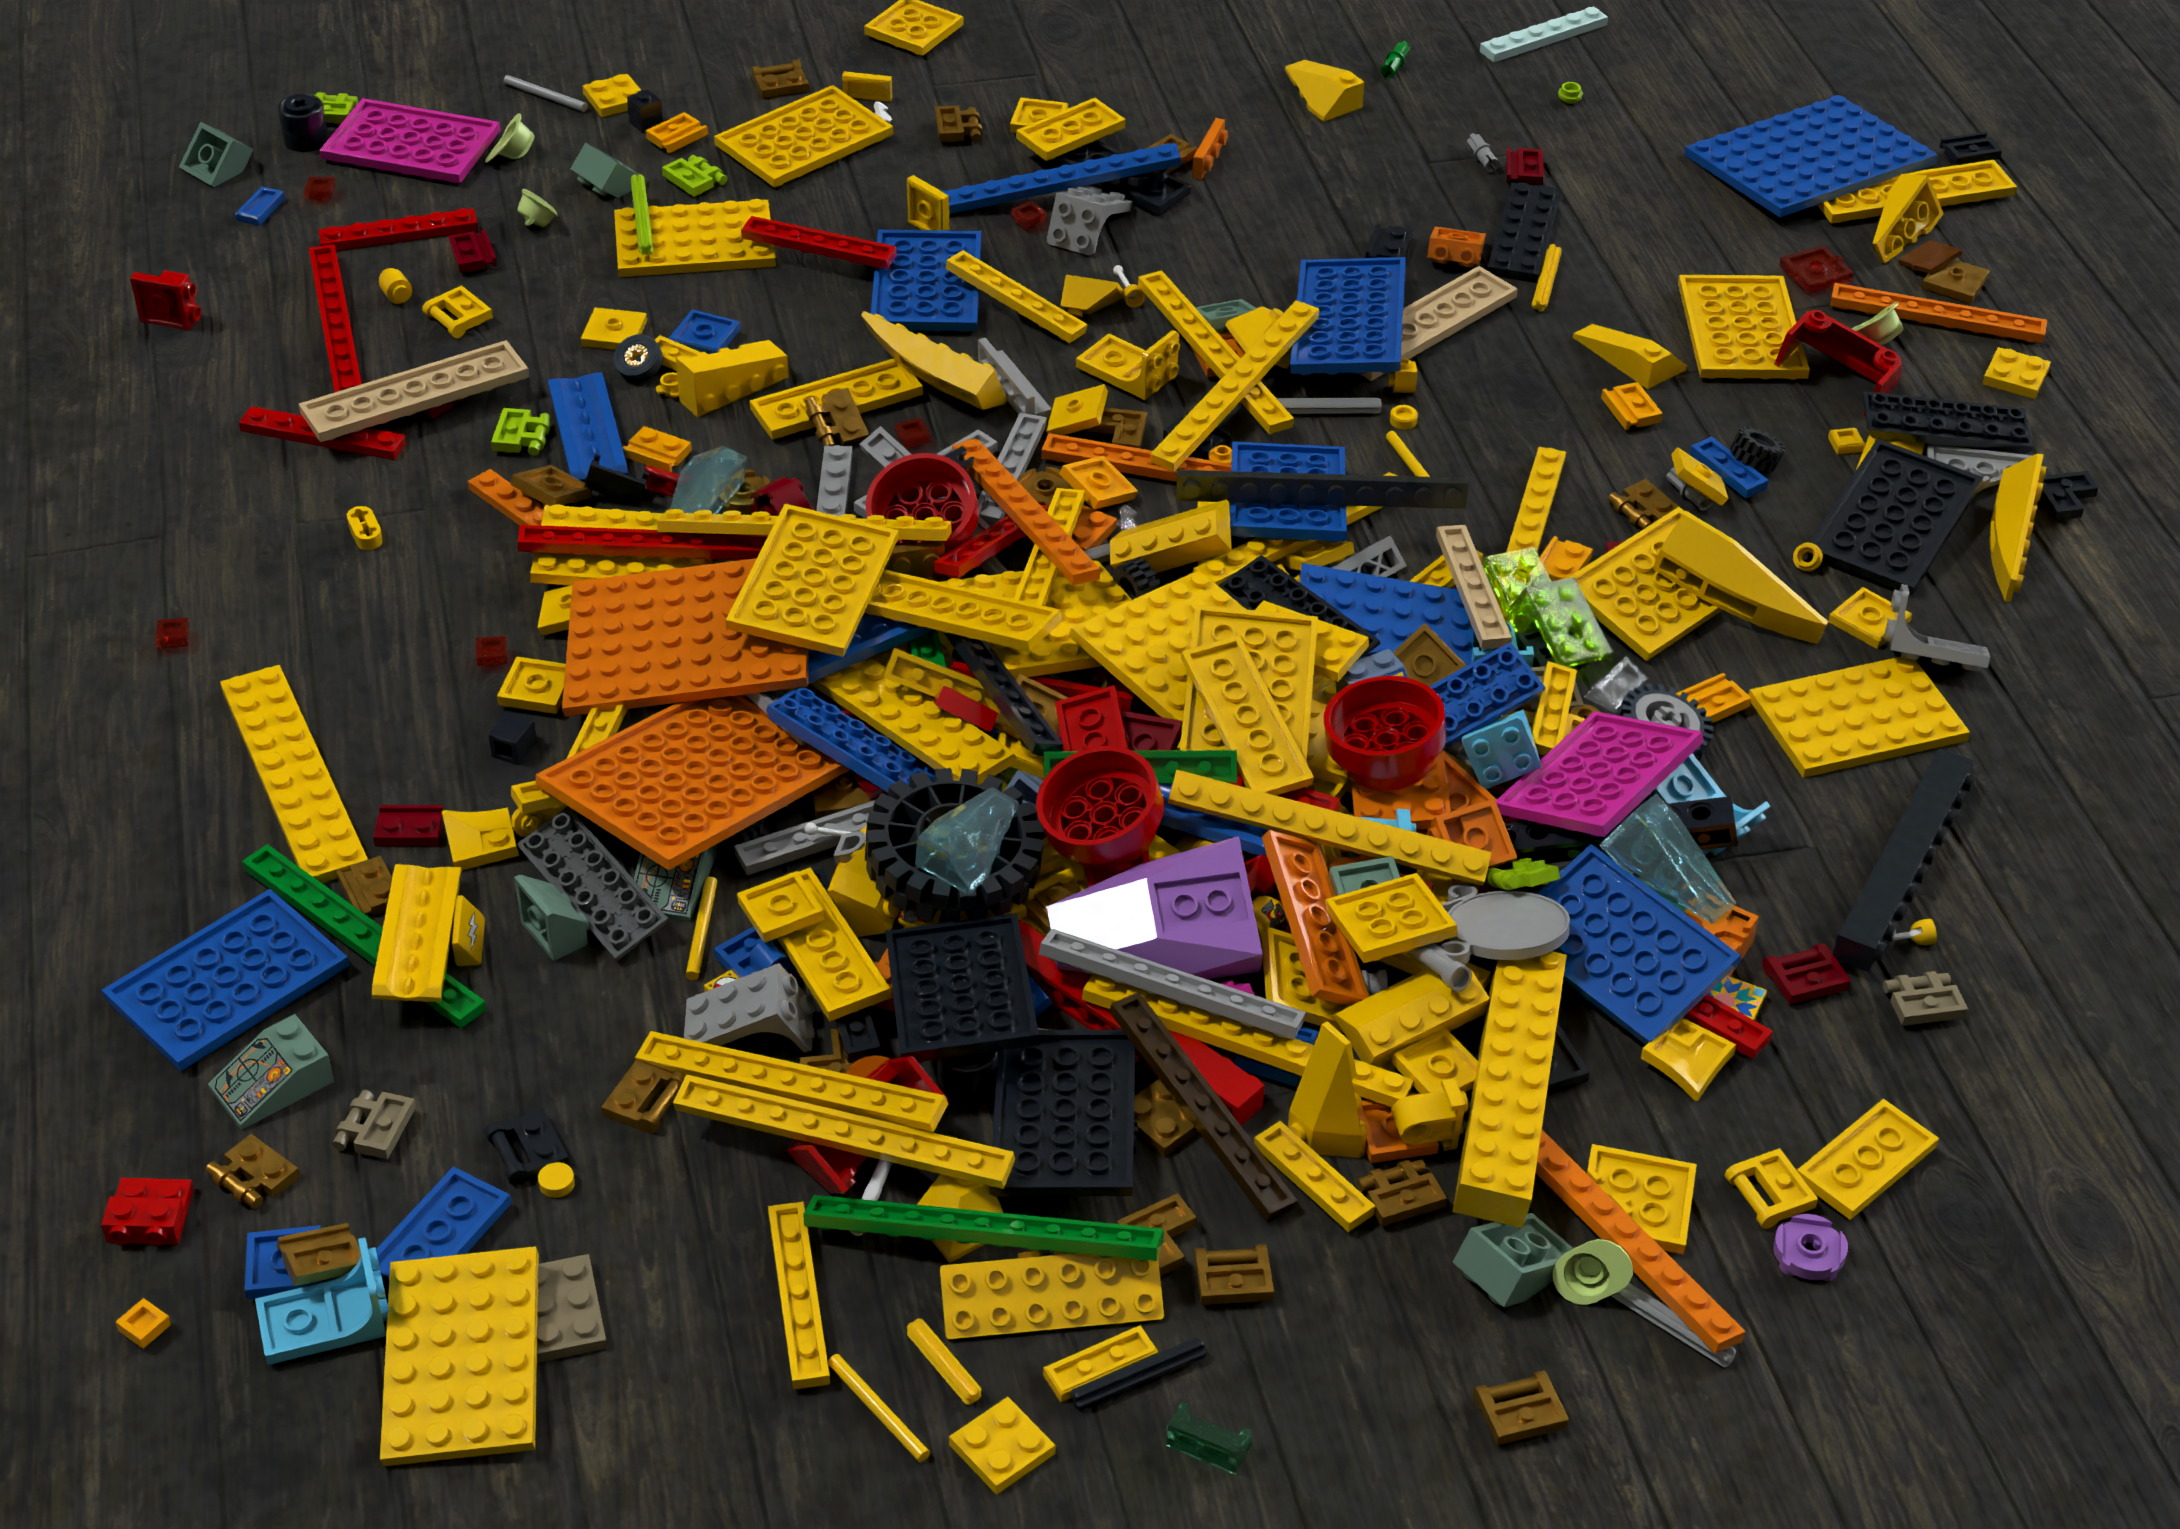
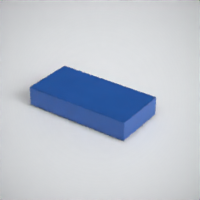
[235,186,285,226]

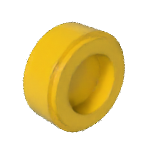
[1390,405,1418,430]
[538,1162,575,1198]

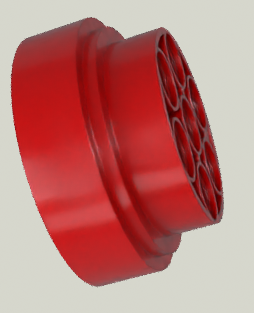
[866,453,979,555]
[1324,676,1447,791]
[1036,746,1164,870]

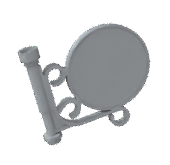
[1407,884,1570,992]

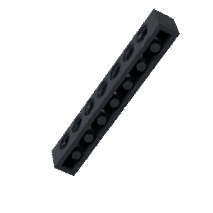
[1494,796,1738,870]

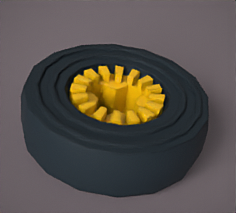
[613,334,663,382]

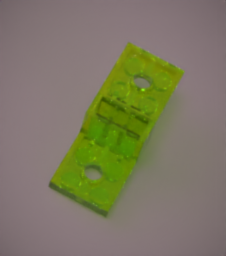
[1481,547,1612,667]

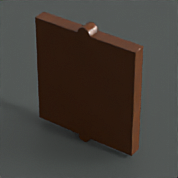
[1898,240,1962,274]

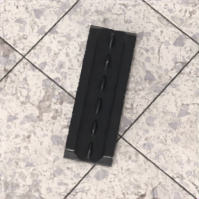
[1862,391,2034,454]
[1218,555,1381,659]

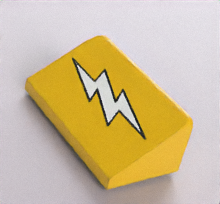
[452,895,485,966]

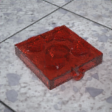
[1779,245,1854,293]

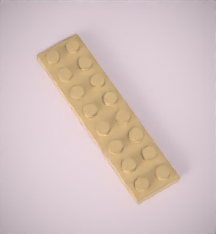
[1360,266,1518,381]
[299,340,529,442]

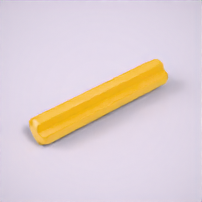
[907,1318,982,1405]

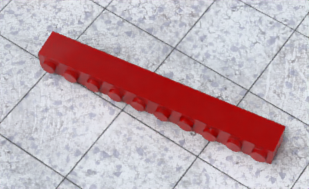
[1018,919,1265,1126]

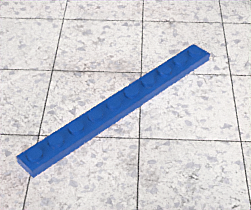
[942,143,1182,214]

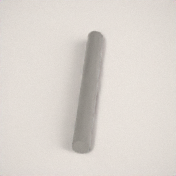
[503,75,588,112]

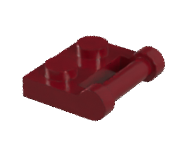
[1762,943,1851,1005]

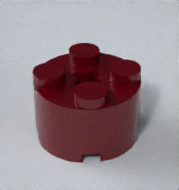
[749,477,815,516]

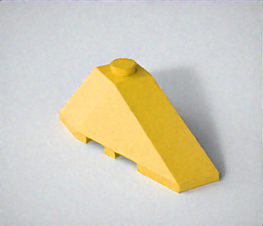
[1872,174,1944,263]
[1573,324,1687,389]
[1288,1021,1367,1158]

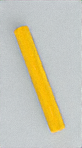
[1532,244,1562,312]

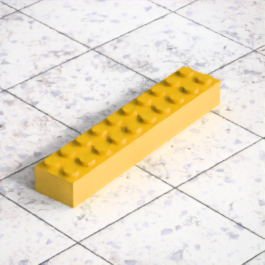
[1452,951,1567,1228]

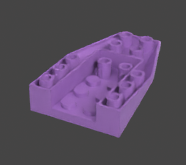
[1047,836,1263,979]

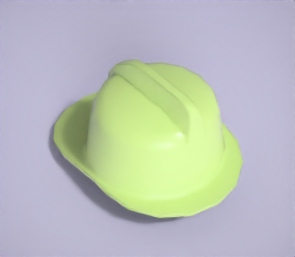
[485,114,534,163]
[517,189,558,228]
[1852,302,1903,345]
[1553,1239,1633,1305]

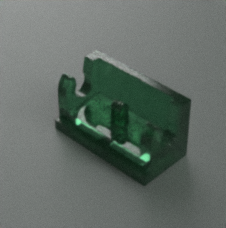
[1167,1401,1253,1475]

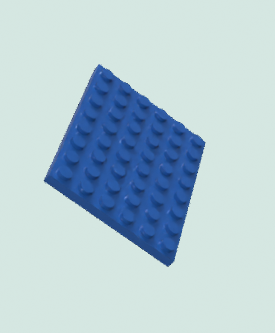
[1685,95,1938,218]

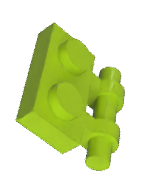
[311,92,358,125]
[662,155,728,196]
[491,408,551,456]
[1485,858,1560,890]

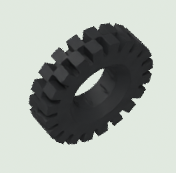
[865,768,1044,923]

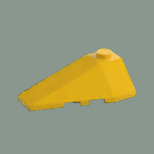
[1285,60,1365,122]
[827,841,900,937]

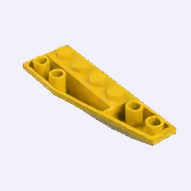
[861,311,1007,410]
[1990,453,2047,602]
[1653,510,1828,644]

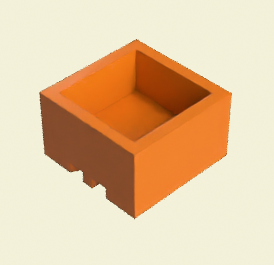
[1684,890,1759,977]

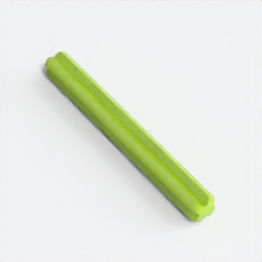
[630,174,653,255]

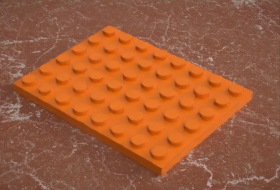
[562,558,809,717]
[536,694,850,871]

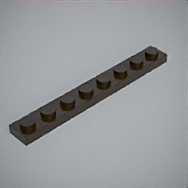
[1109,992,1297,1221]

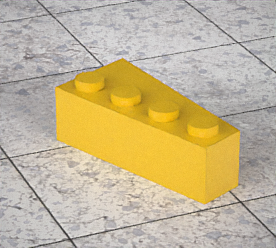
[676,340,789,417]

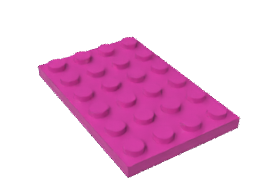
[319,98,501,183]
[1496,711,1704,837]

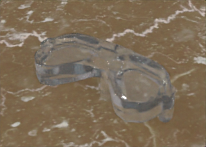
[1117,504,1138,530]

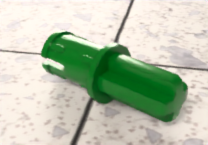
[1380,41,1410,78]

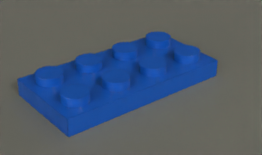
[373,1166,511,1285]

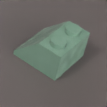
[179,122,254,187]
[570,142,648,198]
[514,875,589,961]

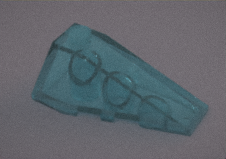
[670,446,748,514]
[915,787,1018,895]
[1600,794,1736,924]

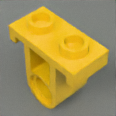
[1391,1078,1468,1151]

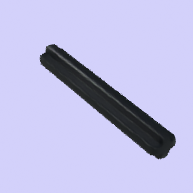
[1070,1338,1207,1410]

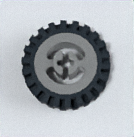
[1616,684,1713,761]

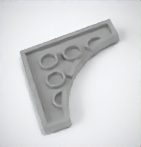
[1926,444,2042,492]

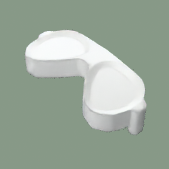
[873,101,892,123]

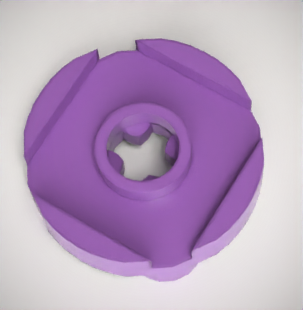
[1773,1214,1848,1281]

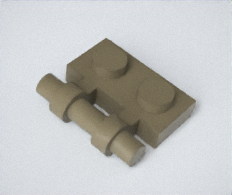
[1883,971,1968,1026]
[332,1090,416,1159]

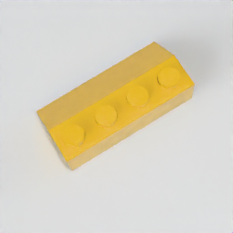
[1110,499,1232,573]
[1334,968,1490,1067]

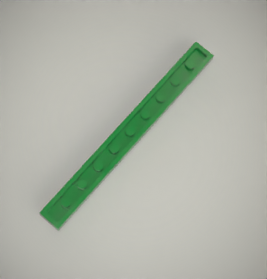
[242,844,487,1029]
[803,1195,1164,1261]

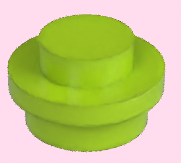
[1558,82,1583,104]

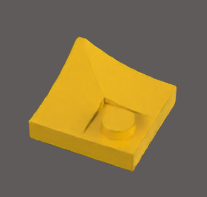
[442,807,519,870]
[1641,1018,1736,1101]

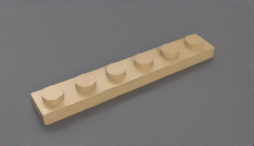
[1436,525,1512,649]

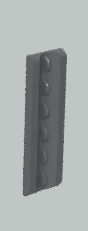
[517,806,669,961]

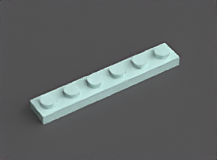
[1480,6,1608,62]

